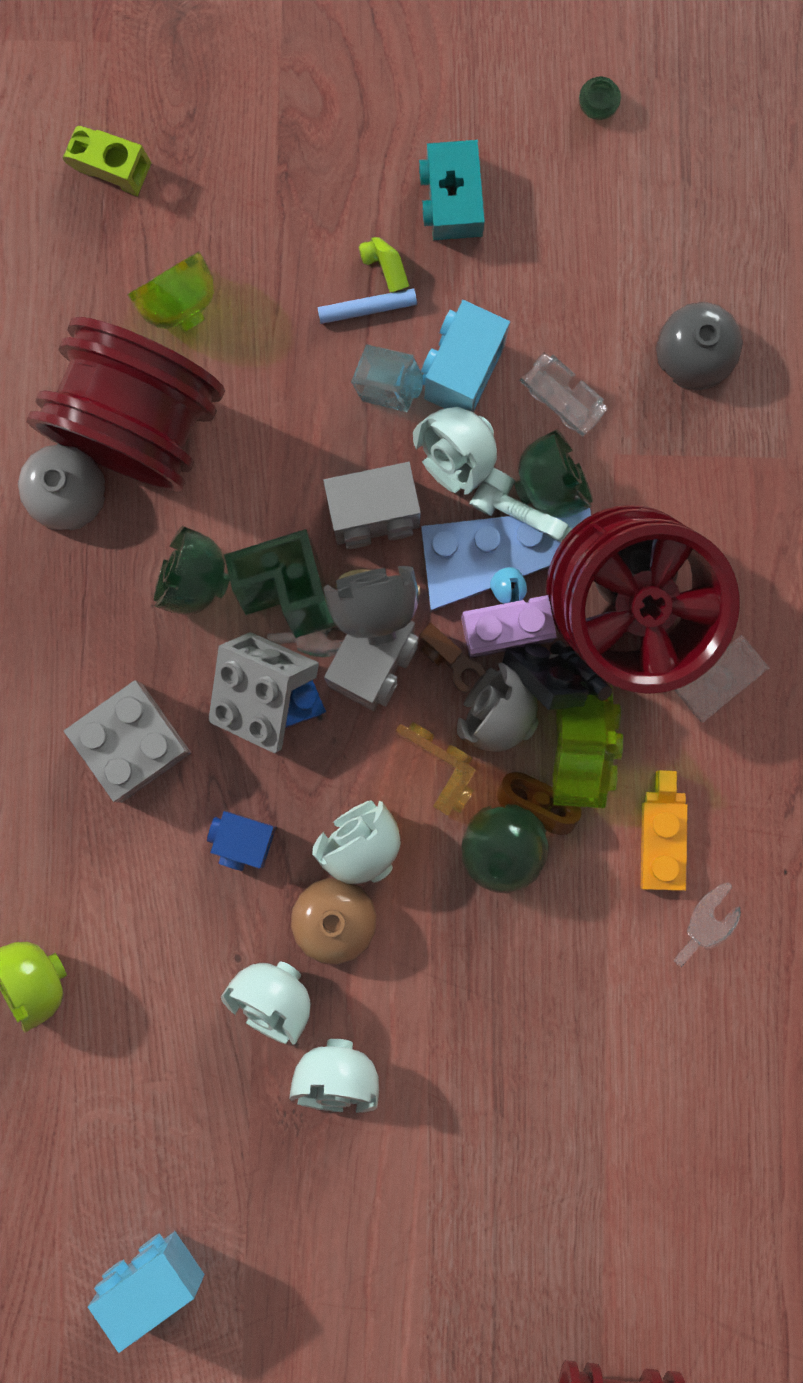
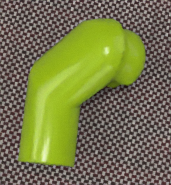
[359,237,409,293]

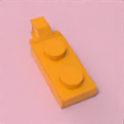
[640,770,688,891]

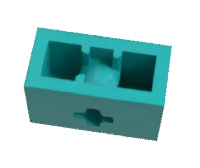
[419,140,485,241]

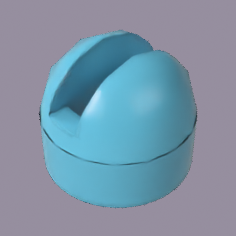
[490,567,527,604]

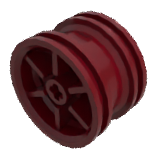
[26,317,225,492]

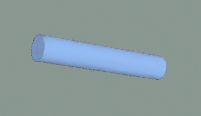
[317,288,417,324]

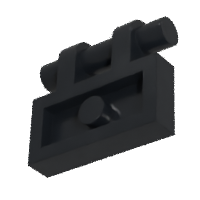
[502,640,612,710]

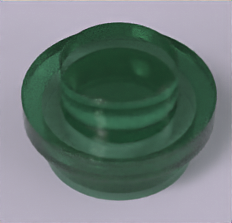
[579,76,621,120]

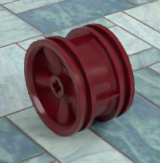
[546,505,740,694]

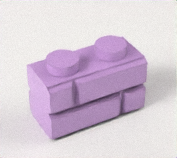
[461,595,557,659]

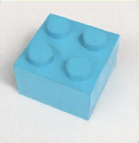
[421,300,511,412]
[88,1231,205,1353]

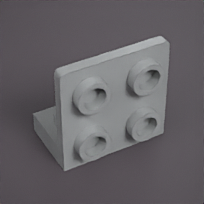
[209,632,319,753]

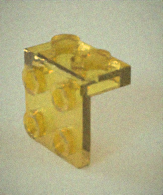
[395,722,476,817]

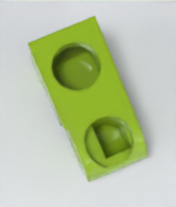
[63,126,152,197]

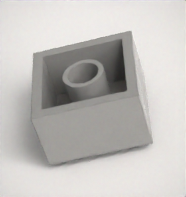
[323,462,421,549]
[64,680,191,803]

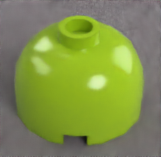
[0,942,67,1033]

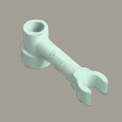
[469,468,572,542]

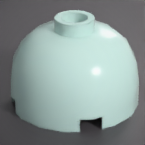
[413,407,497,495]
[312,800,401,884]
[221,961,311,1045]
[289,1039,379,1113]

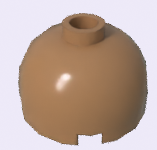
[291,878,377,965]

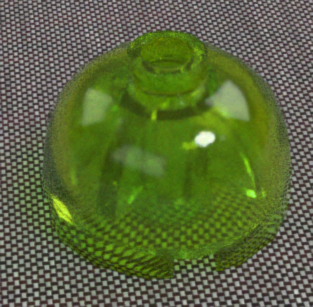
[127,251,215,332]

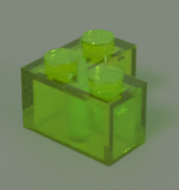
[552,686,623,808]

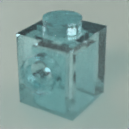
[351,344,423,412]

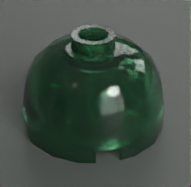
[515,429,593,518]
[153,526,230,615]
[462,804,549,893]

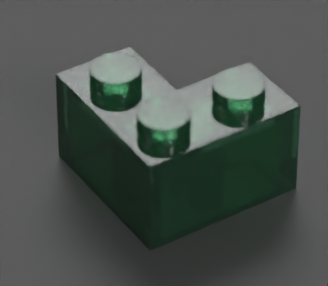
[224,529,337,638]

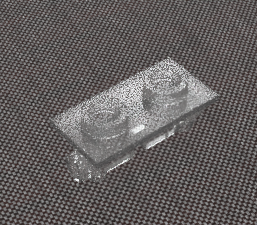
[519,352,608,437]

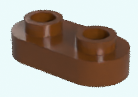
[496,772,582,835]

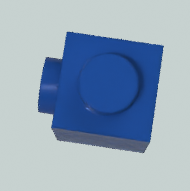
[207,811,277,871]

